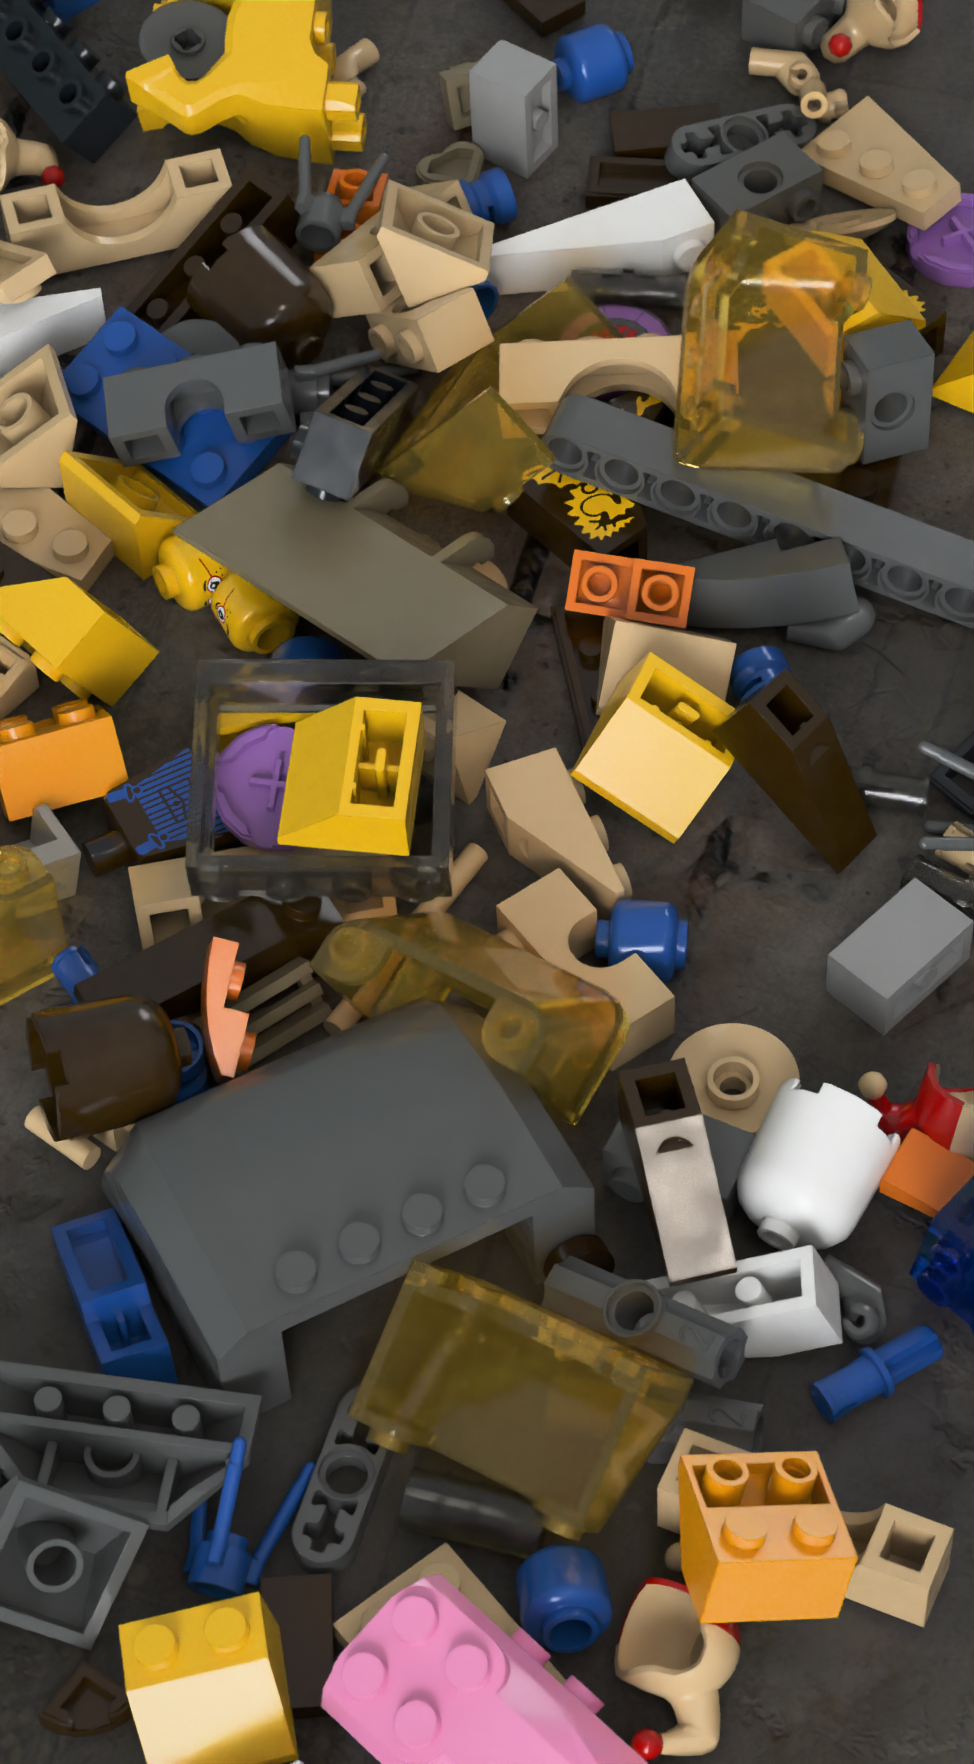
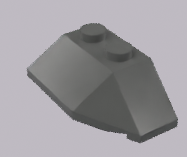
[0,1361,263,1532]

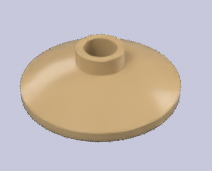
[783,208,897,241]
[670,1023,800,1135]

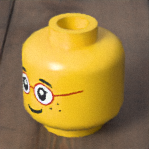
[152,535,229,611]
[211,570,300,654]

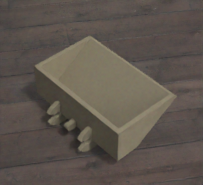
[173,463,538,689]

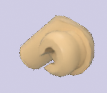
[331,38,380,97]
[749,47,820,97]
[799,79,849,124]

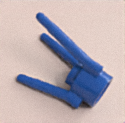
[183,1436,316,1600]

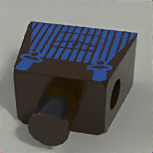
[82,746,241,878]

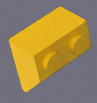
[118,1591,299,1764]

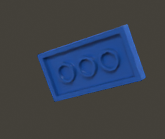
[62,306,294,509]

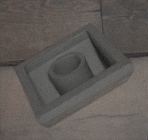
[0,1475,150,1651]

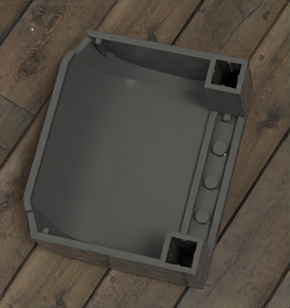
[102,996,595,1413]

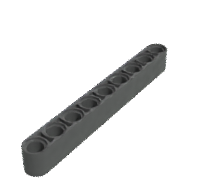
[538,394,974,629]

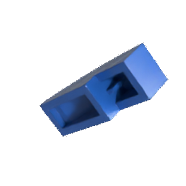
[50,1207,178,1384]

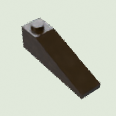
[126,167,300,333]
[73,876,345,1020]

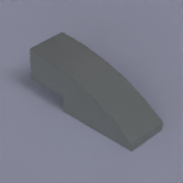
[677,536,860,629]

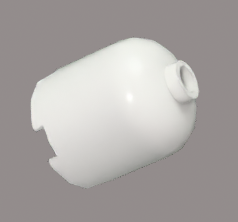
[737,1078,901,1251]

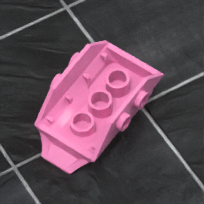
[321,1574,648,1764]

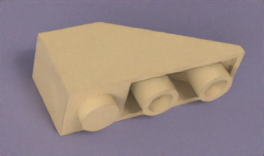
[485,747,632,920]

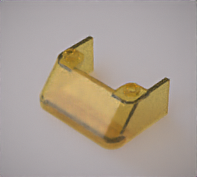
[377,275,625,513]

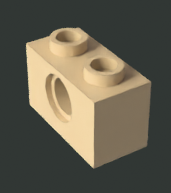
[365,287,495,373]

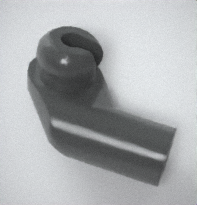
[786,596,875,651]
[823,1254,888,1344]

